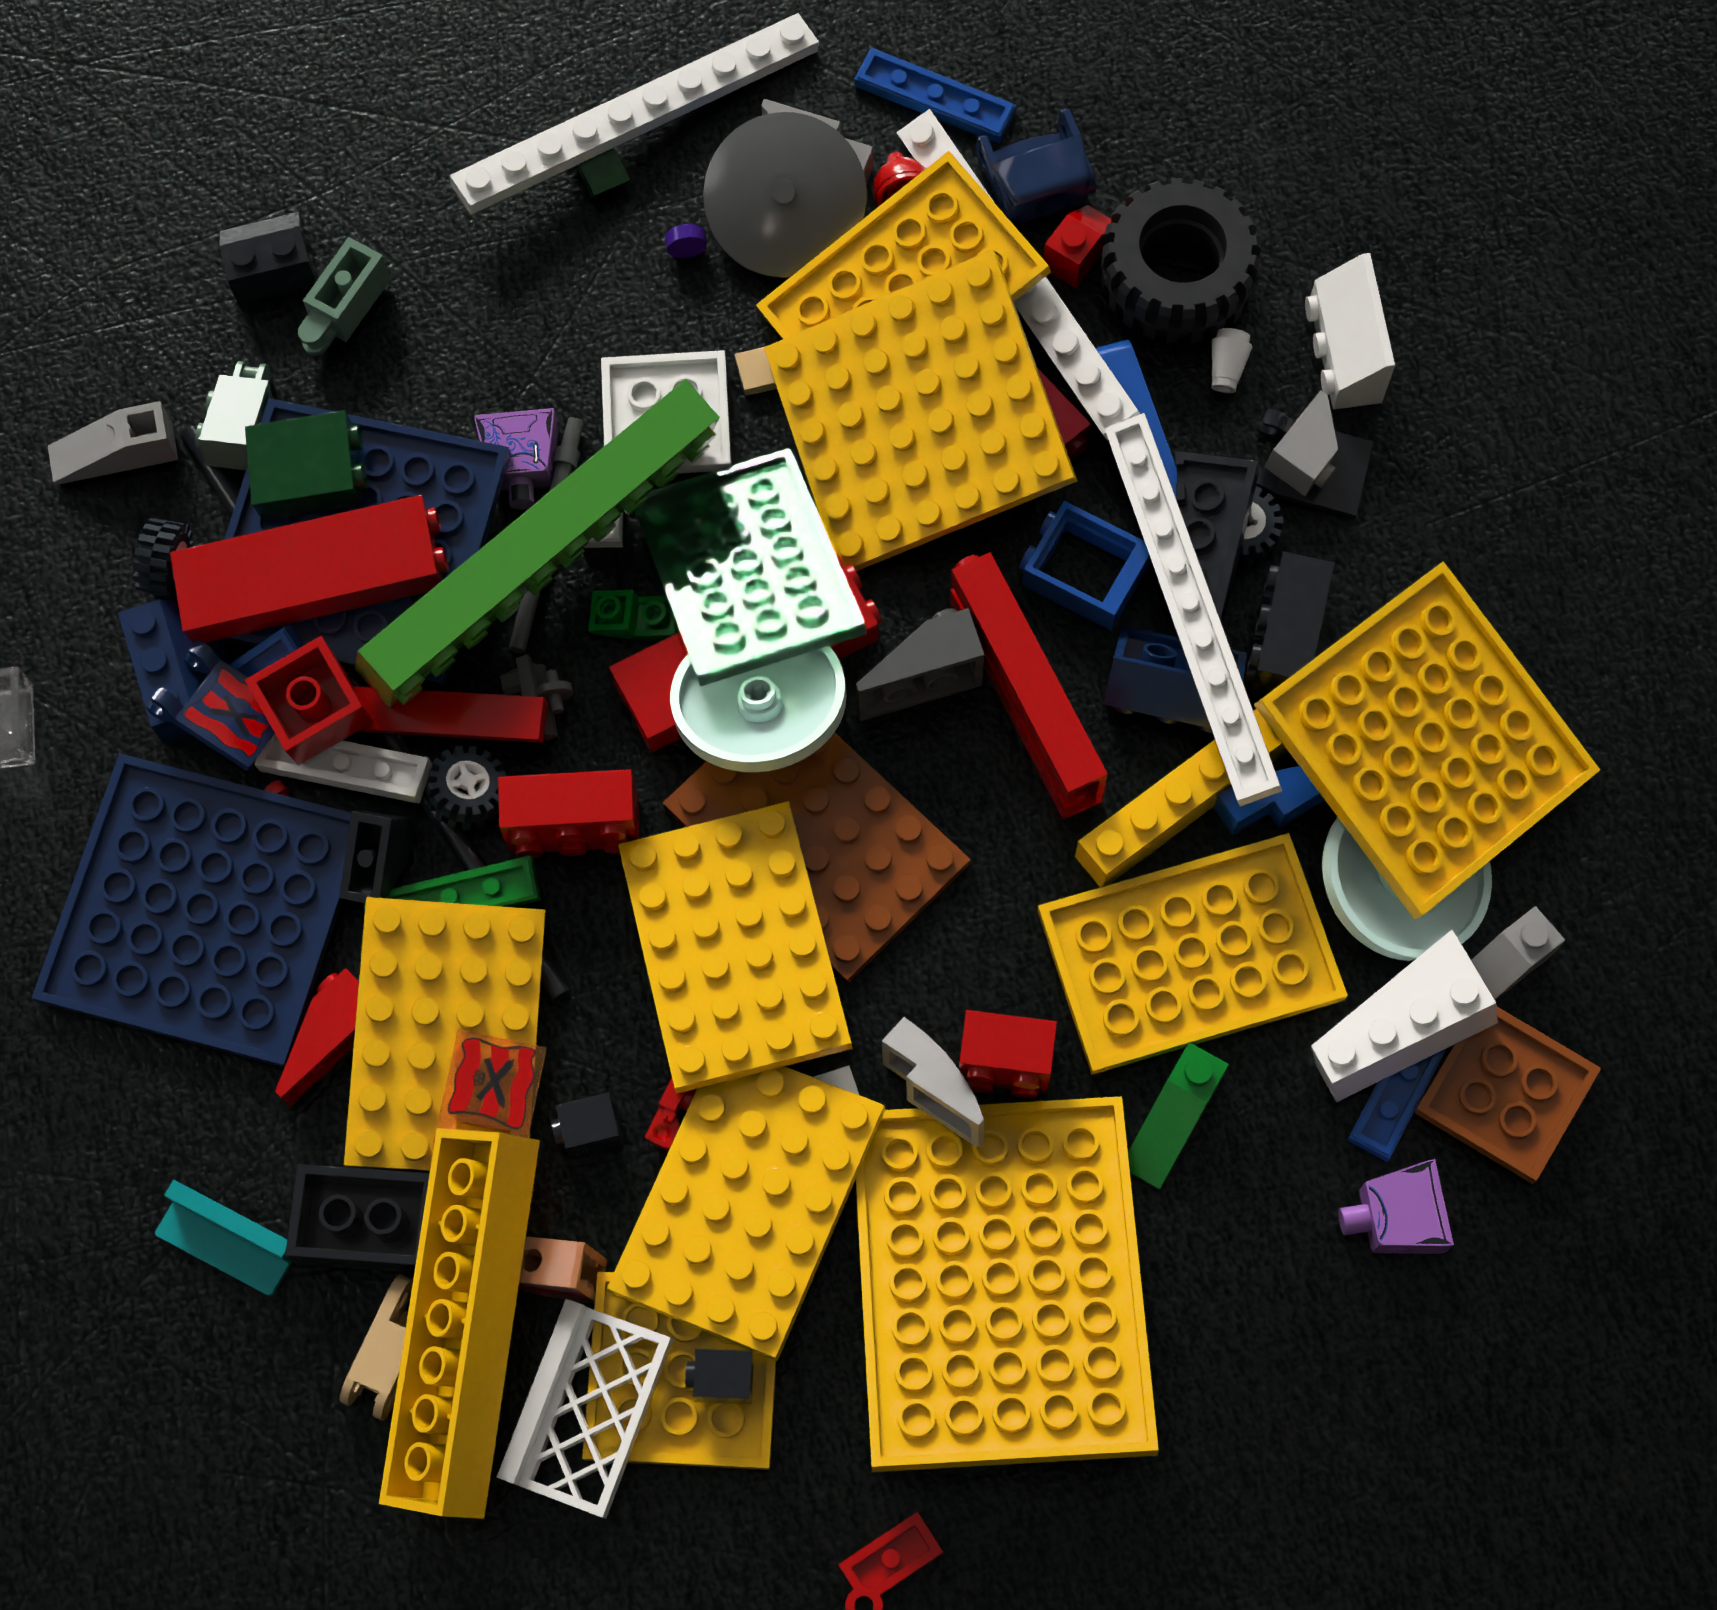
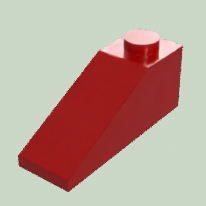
[275,968,359,1107]

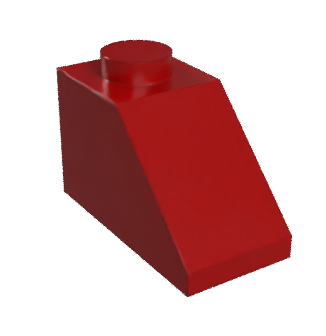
[1043,205,1111,288]

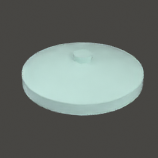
[670,621,847,772]
[1322,817,1492,961]

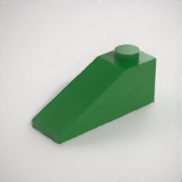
[1128,1042,1229,1191]

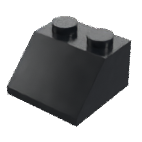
[219,212,316,304]

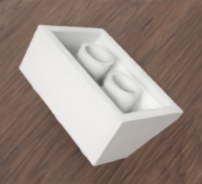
[1305,253,1395,410]

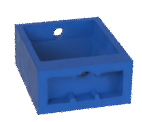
[1019,501,1152,631]

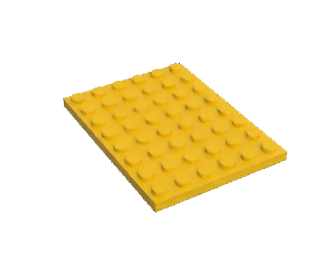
[856,1096,1159,1472]

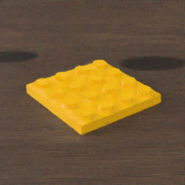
[582,1272,776,1470]

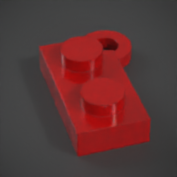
[838,1512,943,1610]

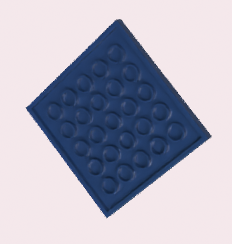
[221,398,512,688]
[32,753,352,1068]

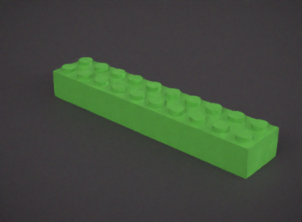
[355,379,720,708]

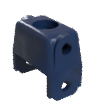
[976,109,1096,225]

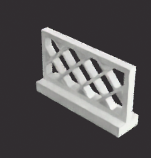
[497,1299,674,1519]

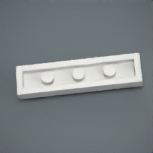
[254,734,432,804]

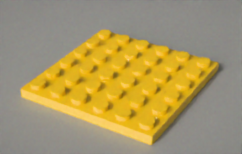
[764,250,1077,571]
[1254,561,1600,920]

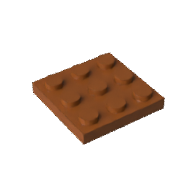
[1414,1006,1601,1184]

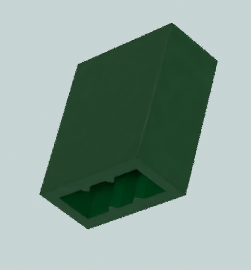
[244,410,368,520]

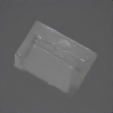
[0,666,35,768]

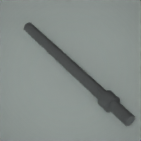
[509,417,584,653]

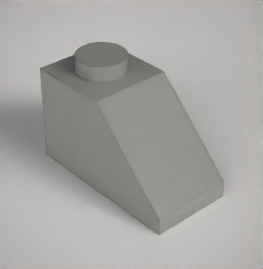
[1265,390,1338,496]
[1471,906,1565,1000]

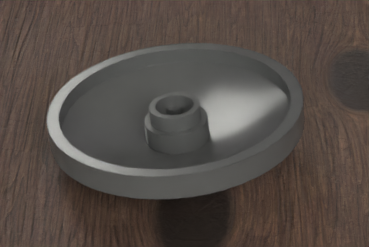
[703,112,867,279]

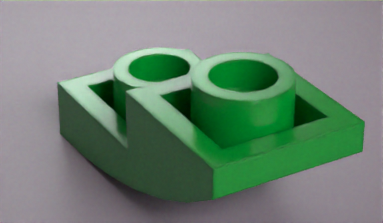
[588,590,684,641]

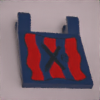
[147,640,275,771]

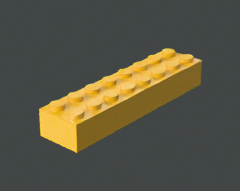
[379,1128,540,1519]

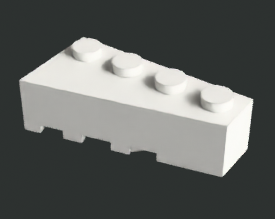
[1311,930,1498,1102]

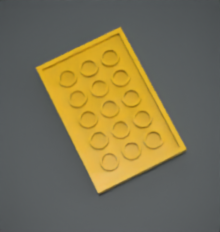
[756,151,1051,339]
[618,801,853,1094]
[1037,833,1348,1075]
[344,897,545,1172]
[607,1066,885,1361]

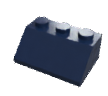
[118,599,230,744]
[1103,625,1247,733]

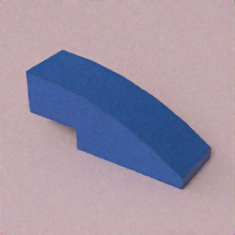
[1214,766,1325,836]

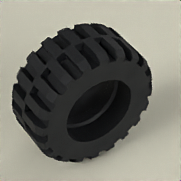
[1100,178,1261,344]

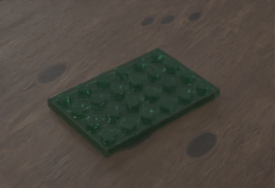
[635,448,867,687]

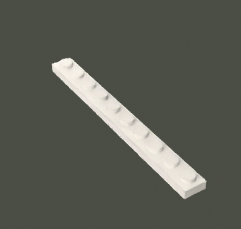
[450,13,819,215]
[897,109,1140,440]
[1105,413,1282,807]

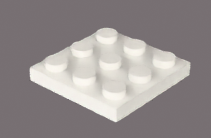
[601,350,731,473]

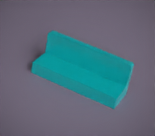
[155,1179,293,1296]

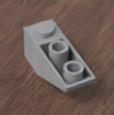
[48,401,178,485]

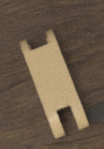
[339,1274,413,1420]

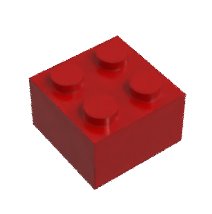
[245,636,374,766]
[959,1010,1057,1099]

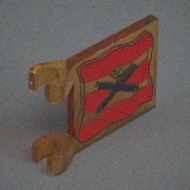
[433,1029,547,1148]

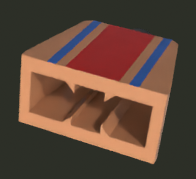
[518,1237,608,1304]

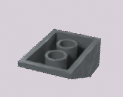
[856,608,984,721]

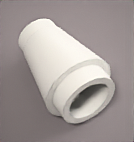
[1211,328,1252,393]

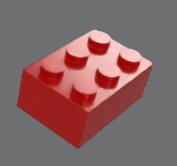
[498,769,640,858]

